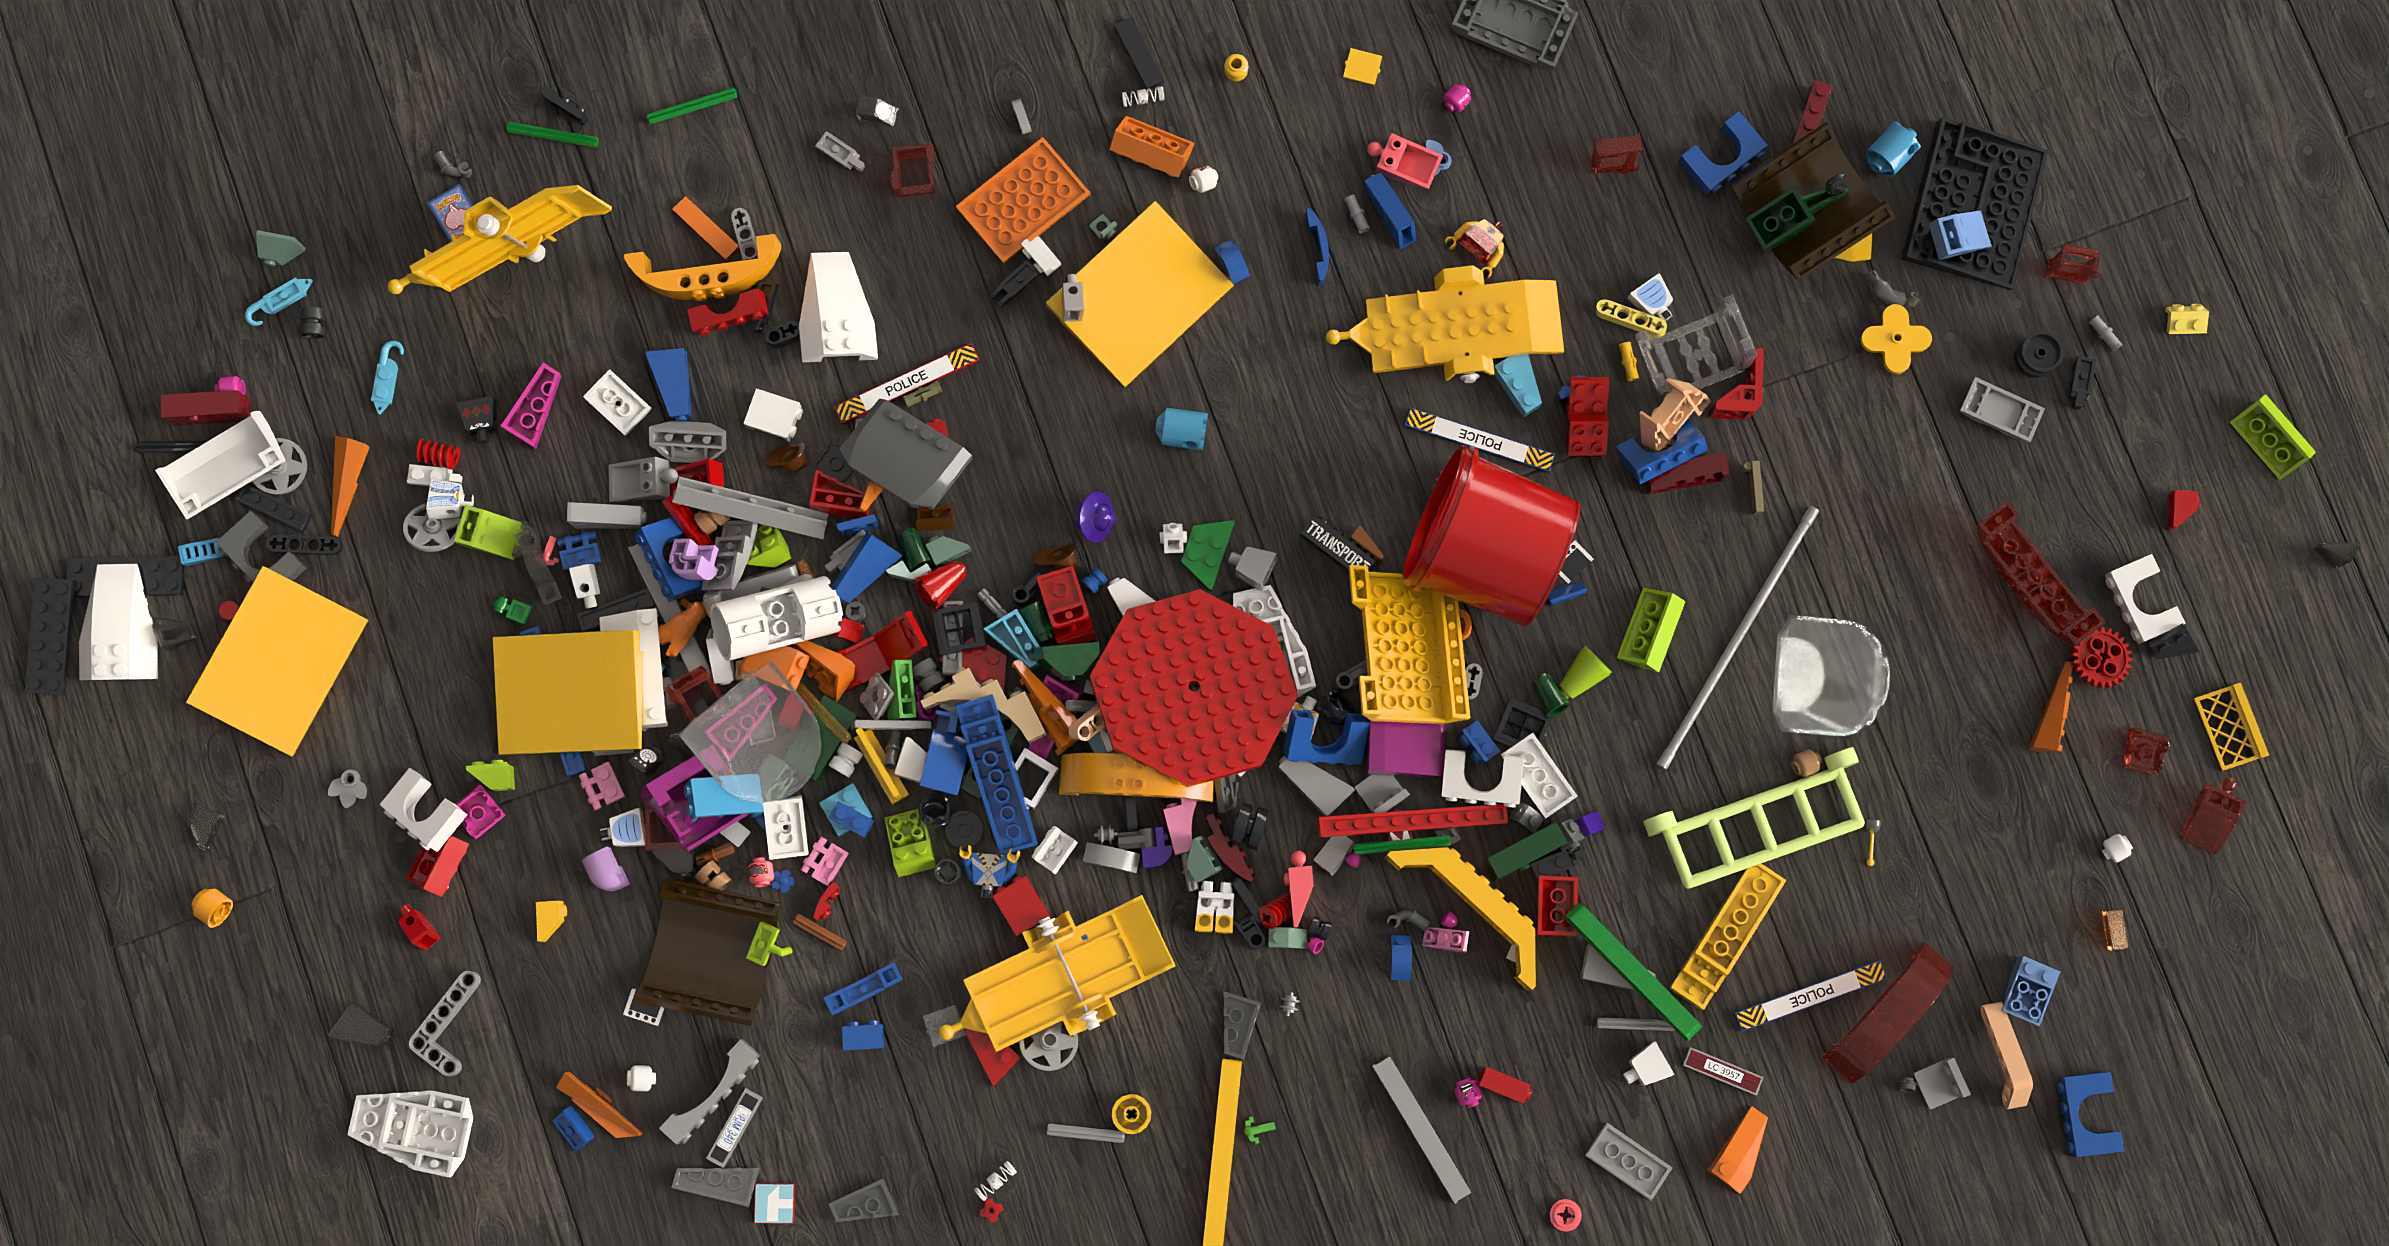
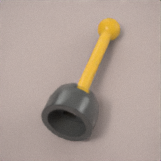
[1865,819,1881,866]

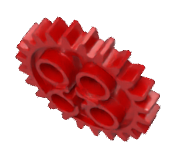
[2069,627,2133,689]

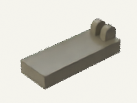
[1742,461,1764,515]

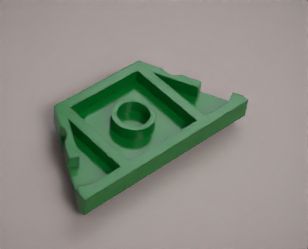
[1181,520,1235,591]

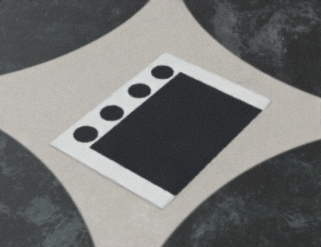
[1559,541,1593,584]
[623,988,664,1026]

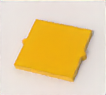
[1343,48,1382,86]

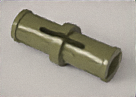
[903,381,943,408]

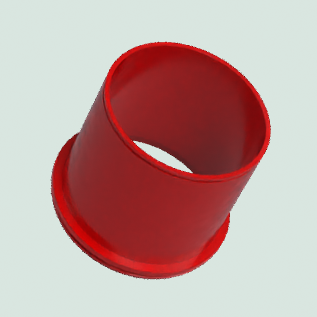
[1402,445,1580,627]

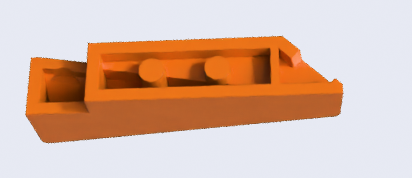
[556,1072,643,1138]

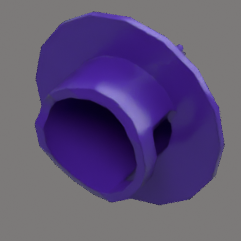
[1075,492,1117,543]

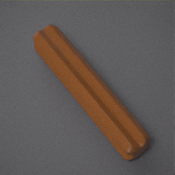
[793,914,847,951]

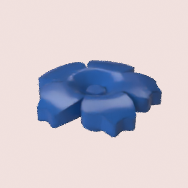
[771,869,795,893]

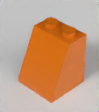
[739,646,810,692]

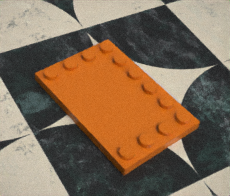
[956,137,1091,264]

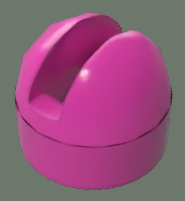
[1346,852,1361,868]
[1441,911,1458,928]
[1307,937,1324,954]

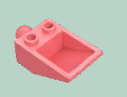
[1367,133,1443,190]
[1284,851,1314,928]

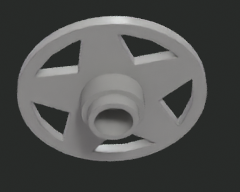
[253,438,307,495]
[403,503,461,552]
[1019,1020,1078,1071]

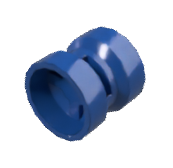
[1081,567,1108,594]

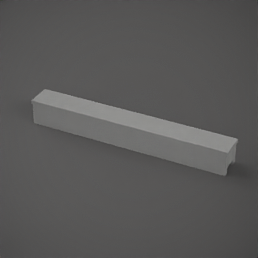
[672,476,828,539]
[628,544,713,685]
[1372,1057,1471,1204]

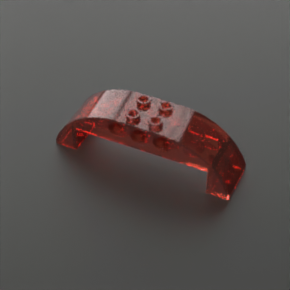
[1977,501,2106,646]
[1822,941,1954,1084]

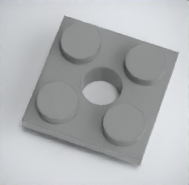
[860,672,895,720]

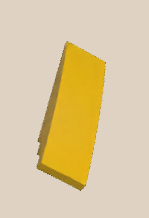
[1669,864,1786,1011]

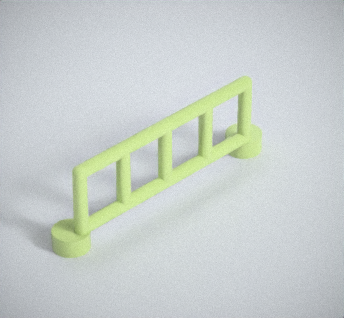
[1643,747,1865,889]

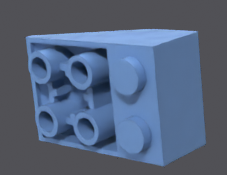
[1929,211,1991,260]
[2002,956,2060,1026]

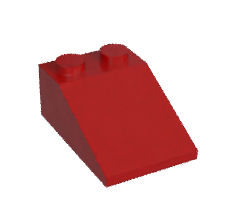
[664,459,724,508]

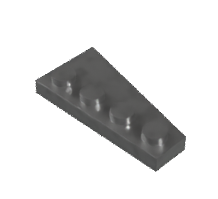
[671,1168,760,1207]

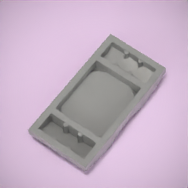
[1960,377,2045,443]

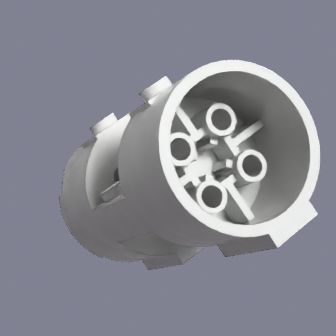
[710,576,843,661]

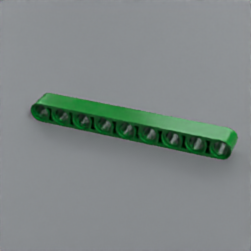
[1564,902,1702,1041]

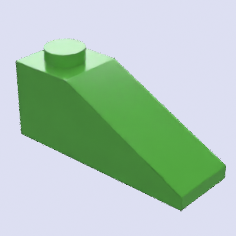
[887,660,917,720]

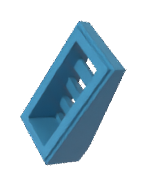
[178,538,224,566]

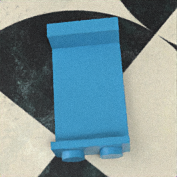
[684,774,764,822]

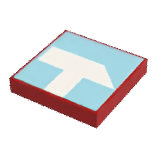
[754,1183,795,1224]

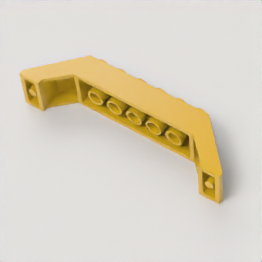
[1385,847,1536,991]

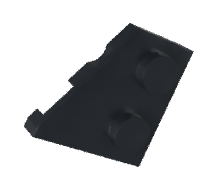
[2148,623,2199,659]

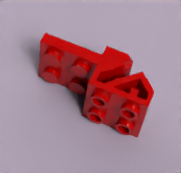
[1566,377,1609,456]
[1036,566,1097,646]

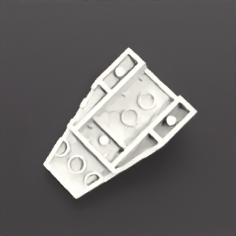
[799,252,878,362]
[79,564,158,680]
[1233,585,1316,698]
[347,1091,473,1177]

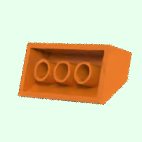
[1109,116,1195,178]

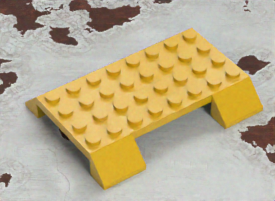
[1349,565,1470,724]

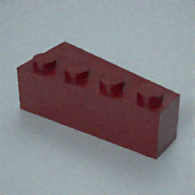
[1646,452,1730,495]

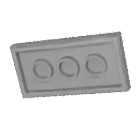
[1585,1122,1672,1201]

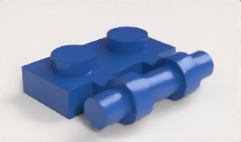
[557,531,602,571]

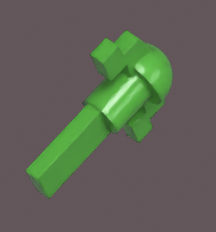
[1244,1117,1276,1144]

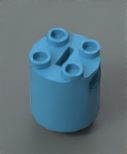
[1865,121,1921,177]
[1155,408,1208,450]

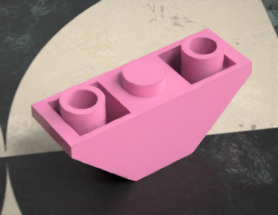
[1422,927,1469,953]

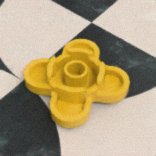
[1860,304,1932,374]

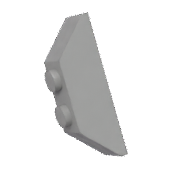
[649,421,726,463]

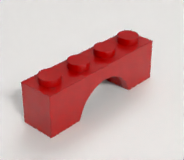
[687,288,769,336]

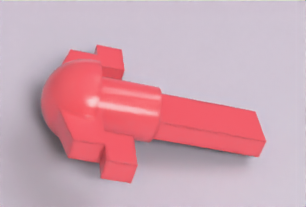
[532,536,560,566]

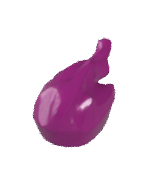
[914,682,938,722]

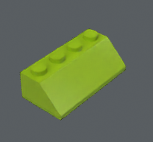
[2230,394,2316,480]
[1617,588,1685,672]

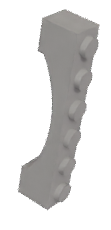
[659,1039,760,1145]

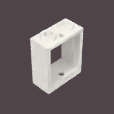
[1015,748,1058,809]

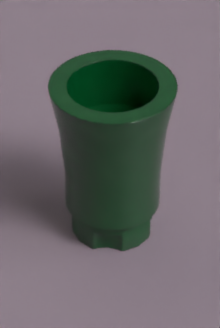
[898,528,933,572]
[1018,600,1055,645]
[1532,673,1571,718]

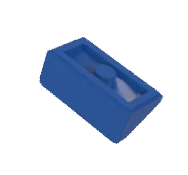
[1547,581,1587,606]
[552,1106,595,1152]

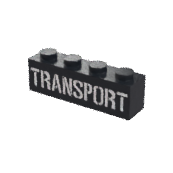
[1300,515,1375,573]

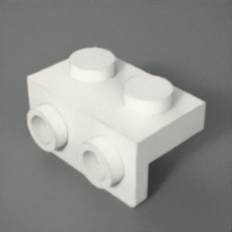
[1021,236,1061,276]
[1032,826,1078,874]

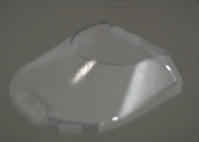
[1772,615,1890,736]
[678,661,821,803]

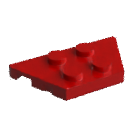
[939,637,1007,692]

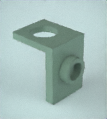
[1089,214,1117,242]

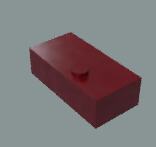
[161,390,250,426]

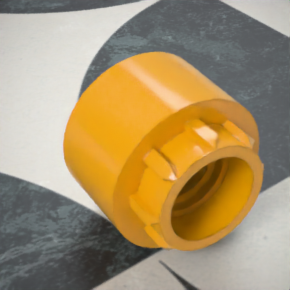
[191,889,233,928]

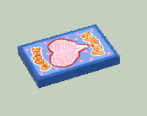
[427,184,473,242]

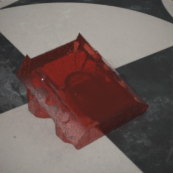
[2122,727,2169,775]

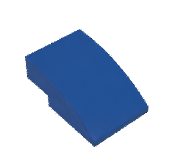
[919,729,968,795]

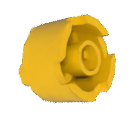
[1112,1094,1151,1134]

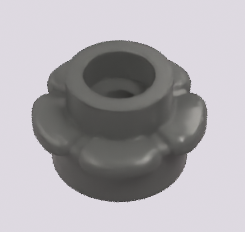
[1898,1077,1918,1093]

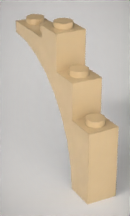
[921,667,1047,743]

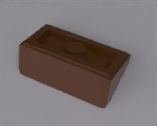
[916,506,955,531]

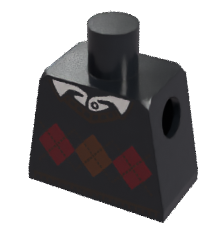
[457,396,497,443]

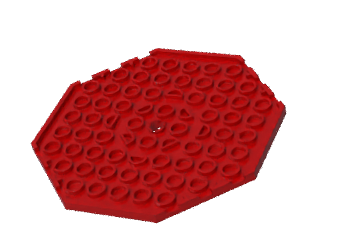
[1089,589,1298,788]

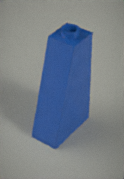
[1365,172,1416,249]
[646,348,692,421]
[830,532,902,603]

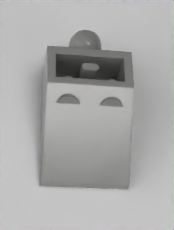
[609,457,678,503]

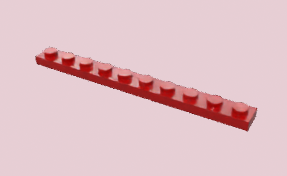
[1317,804,1508,838]

